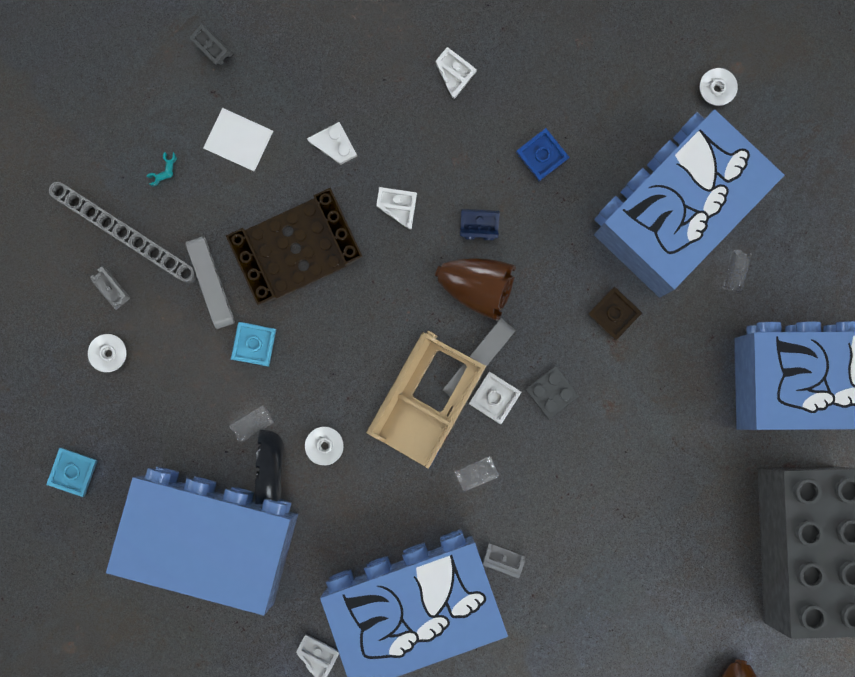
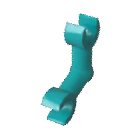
[146,152,177,187]

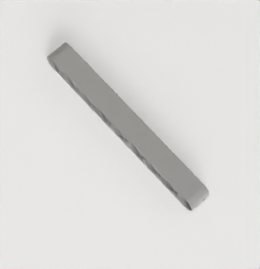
[49,182,197,284]

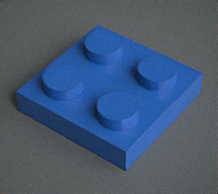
[516,128,570,182]

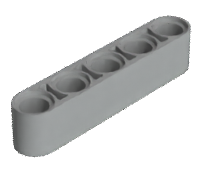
[186,236,235,330]
[442,318,516,397]

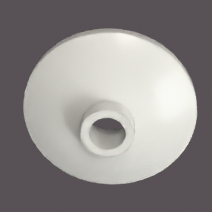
[699,68,738,106]
[88,334,127,372]
[305,427,344,465]

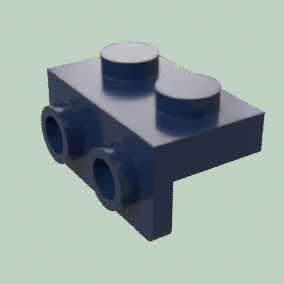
[460,209,500,240]

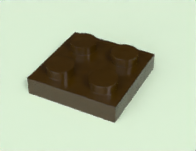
[587,287,642,341]

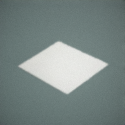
[204,108,273,171]

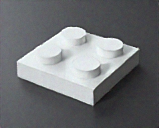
[469,371,522,424]

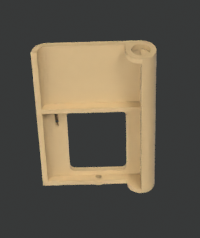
[366,331,487,469]

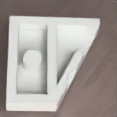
[435,47,477,99]
[307,122,357,165]
[376,187,417,230]
[296,634,339,677]

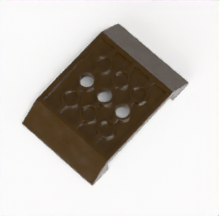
[226,187,363,305]

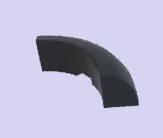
[255,430,284,504]

